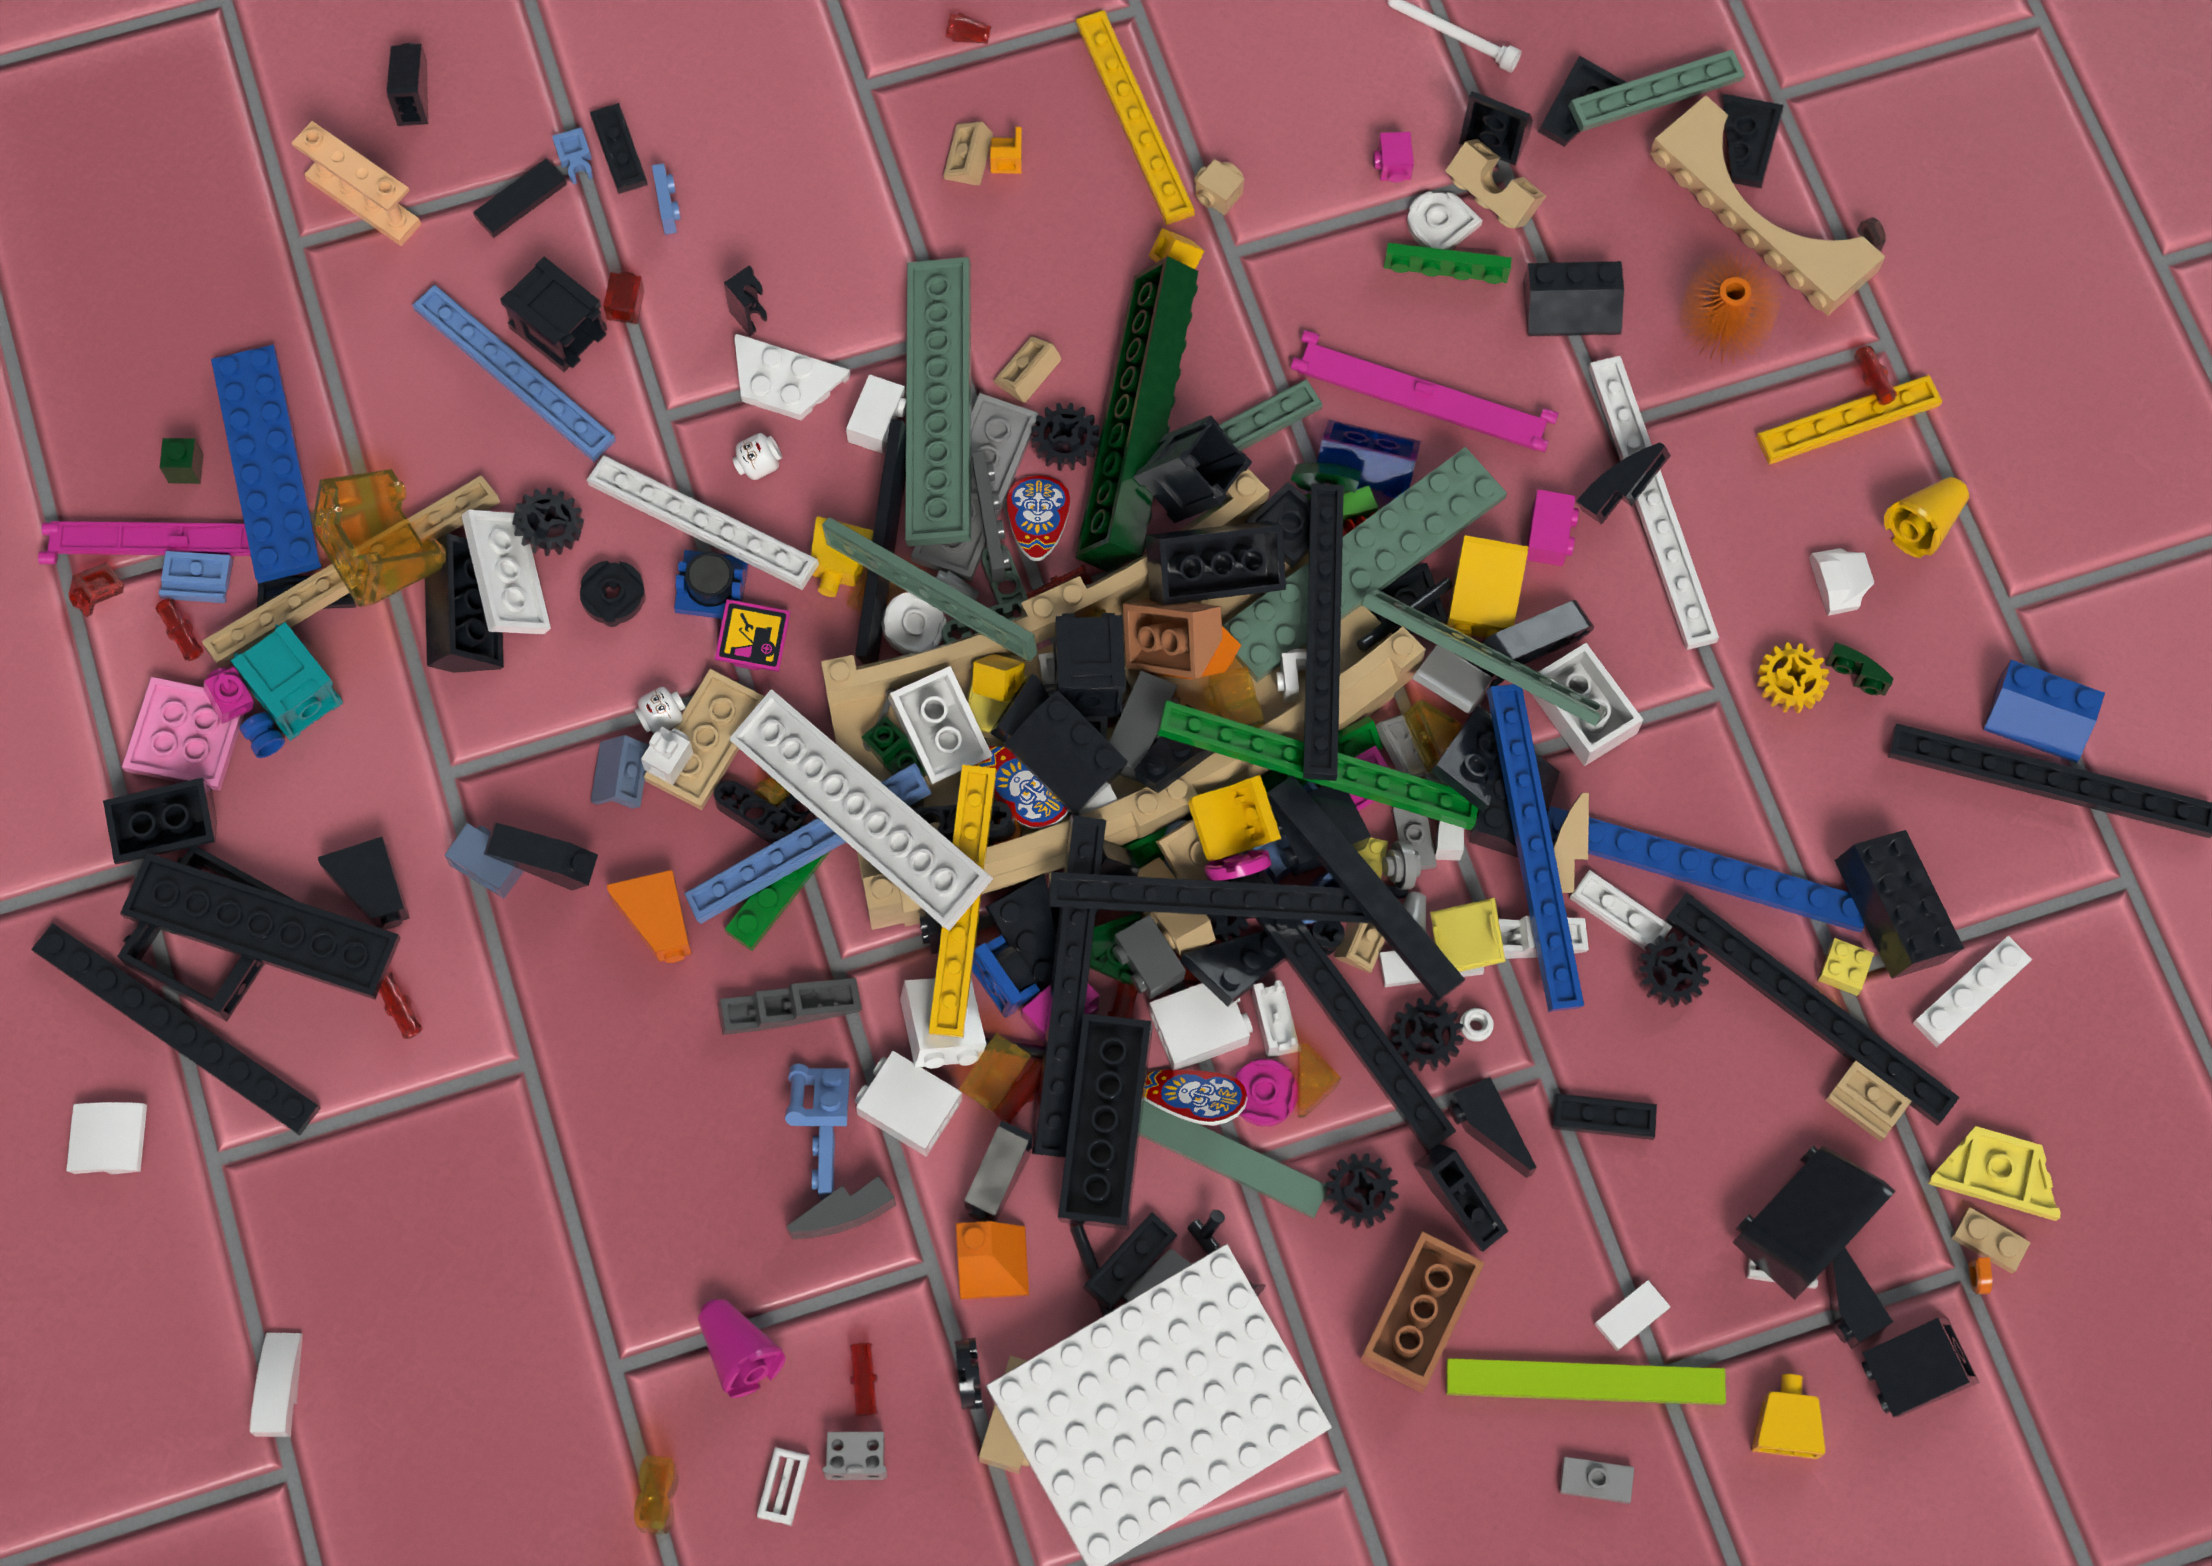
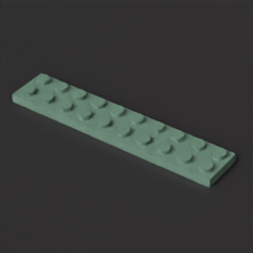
[905,257,971,546]
[1222,447,1507,682]

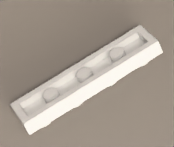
[1913,936,2032,1048]

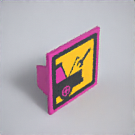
[715,599,791,672]

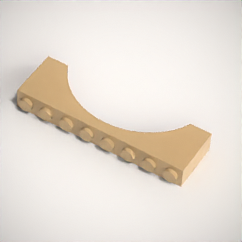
[1650,95,1885,316]

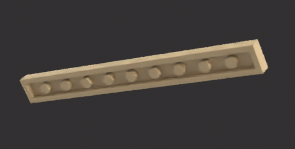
[202,475,500,668]

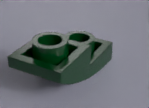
[1290,462,1362,493]
[1825,642,1894,696]
[861,717,927,777]

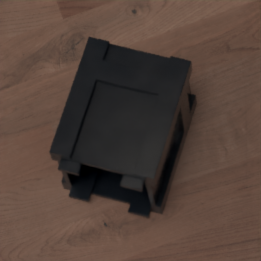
[500,256,607,372]
[1133,415,1252,523]
[1053,613,1126,717]

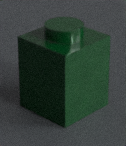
[159,438,204,484]

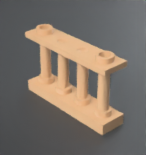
[292,121,421,246]

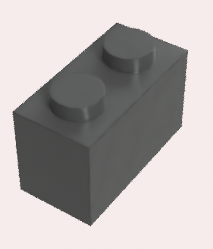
[1113,915,1186,999]

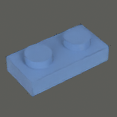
[652,163,681,235]
[812,1126,835,1200]

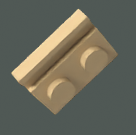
[1825,1061,1912,1142]

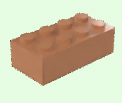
[1360,1232,1485,1393]

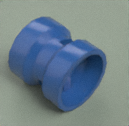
[240,712,285,758]

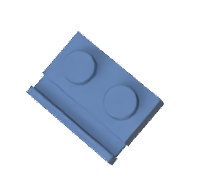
[159,551,233,603]

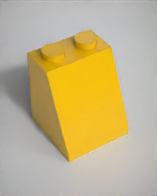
[1447,535,1529,639]

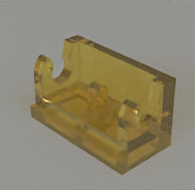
[959,1033,1031,1112]

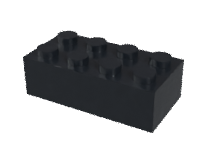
[1146,521,1286,605]
[1834,830,1964,979]

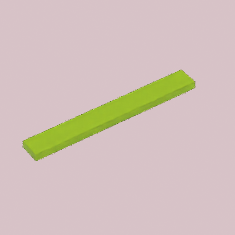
[1446,1358,1726,1405]

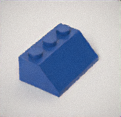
[1983,660,2105,763]

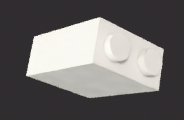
[900,978,986,1069]
[1149,983,1253,1070]
[855,1051,963,1157]

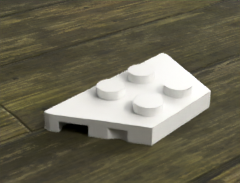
[734,334,850,420]

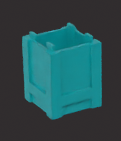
[231,622,343,741]

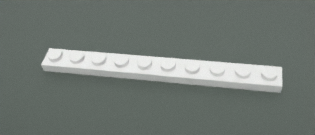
[1589,356,1719,650]

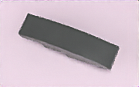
[717,978,862,1035]

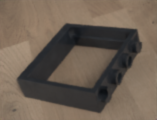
[117,846,294,1022]

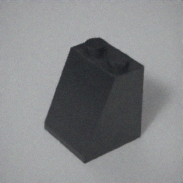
[1861,1318,1980,1417]

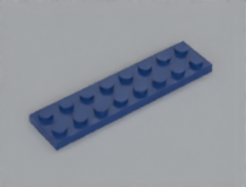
[211,345,322,583]

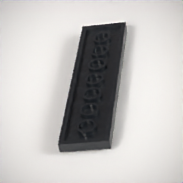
[120,853,401,1000]

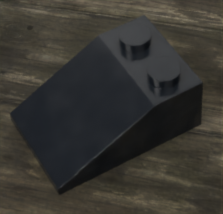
[1459,91,1533,166]

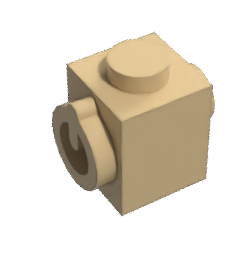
[1194,159,1244,215]

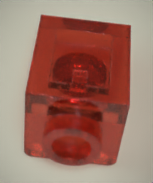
[68,562,124,617]

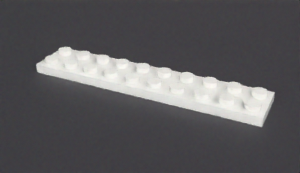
[729,689,993,931]

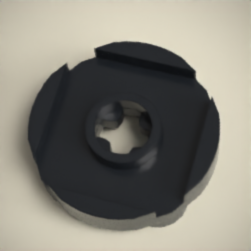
[580,561,646,627]
[955,1338,983,1410]

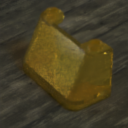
[313,469,446,607]

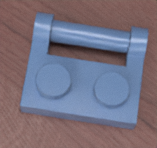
[785,1064,850,1126]

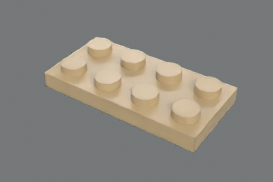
[644,669,765,810]

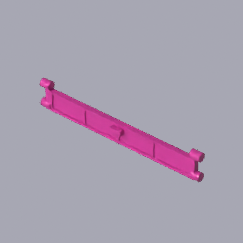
[1291,330,1559,453]
[38,521,320,564]

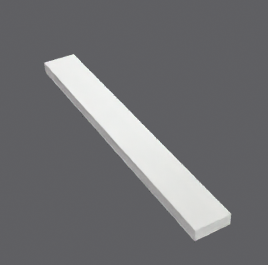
[586,455,819,590]

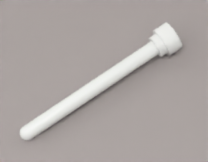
[1387,0,1522,73]

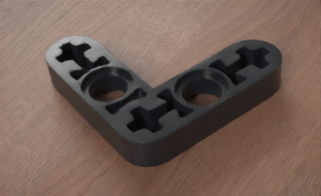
[714,780,816,844]

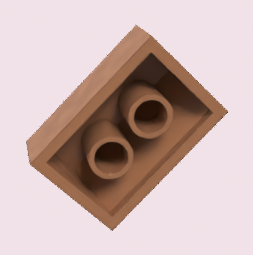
[1123,598,1222,679]

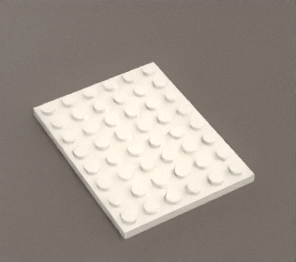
[985,1244,1332,1566]

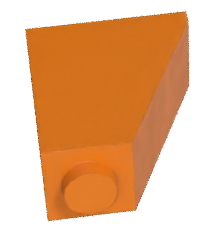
[607,870,692,963]

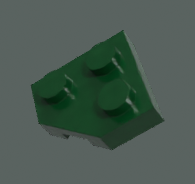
[1090,912,1142,987]

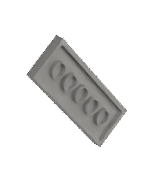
[911,393,1039,582]

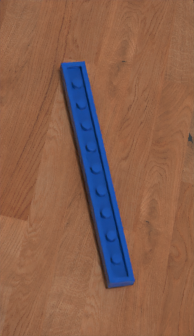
[1486,684,1584,1012]
[1547,806,1865,933]

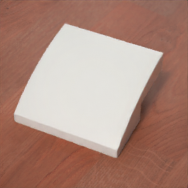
[66,1102,147,1174]

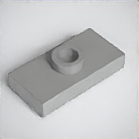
[1376,713,1433,778]
[1392,807,1437,870]
[1559,1457,1634,1504]

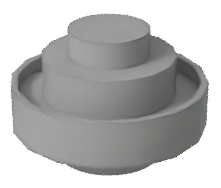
[1382,840,1421,890]

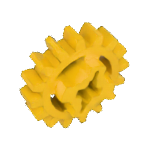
[1757,642,1829,713]

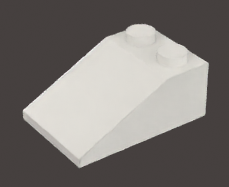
[888,666,992,784]

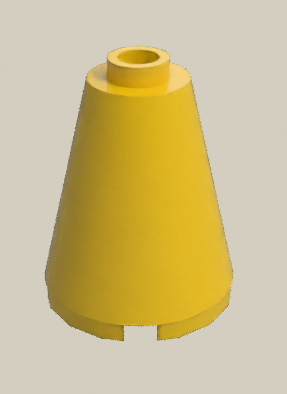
[1884,477,1969,558]

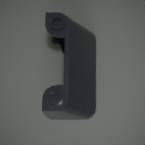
[1732,1145,1896,1300]

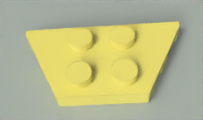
[1928,1126,2061,1221]

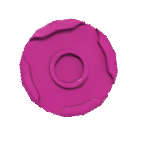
[1204,849,1271,881]
[1235,1059,1298,1126]

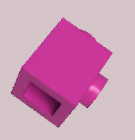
[1373,132,1414,183]

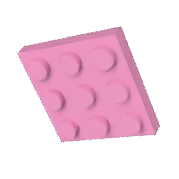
[122,677,244,791]

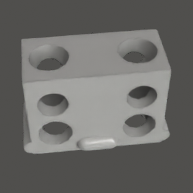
[823,1432,888,1480]

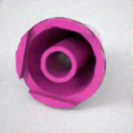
[698,1299,786,1398]

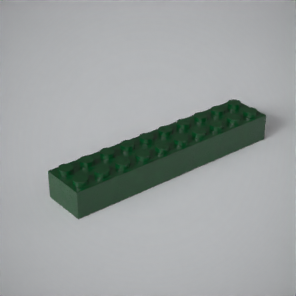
[1075,256,1199,572]

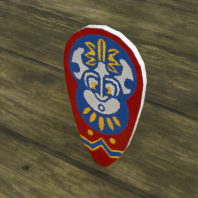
[1007,475,1070,561]
[975,746,1069,829]
[1144,1070,1248,1125]

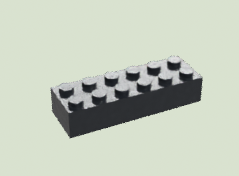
[1058,1013,1153,1230]

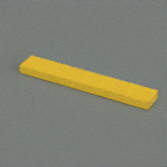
[1756,375,1943,465]

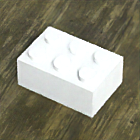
[1531,643,1643,767]

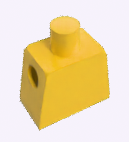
[811,516,874,597]
[1752,1374,1825,1459]

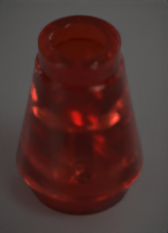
[945,12,991,44]

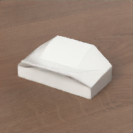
[1809,548,1874,616]

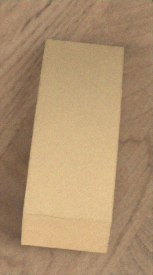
[1553,793,1589,893]

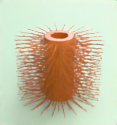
[1679,250,1783,362]

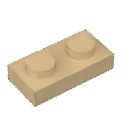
[1951,1207,2031,1274]

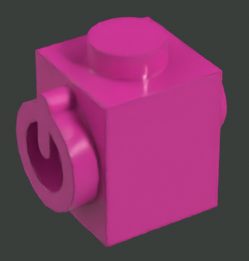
[204,667,253,724]

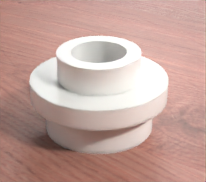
[1460,1008,1494,1042]

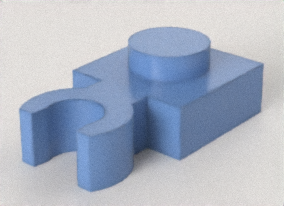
[552,127,593,184]

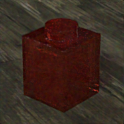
[603,272,645,324]

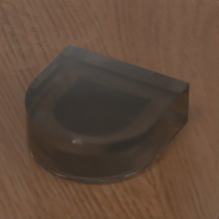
[1857,217,1886,252]

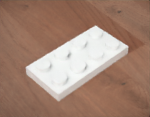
[461,509,551,634]

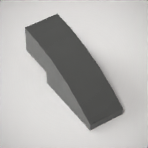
[786,1176,896,1239]

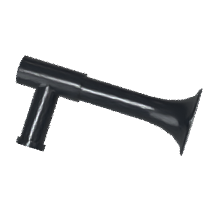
[1187,1210,1265,1296]

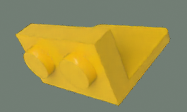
[1188,775,1281,862]

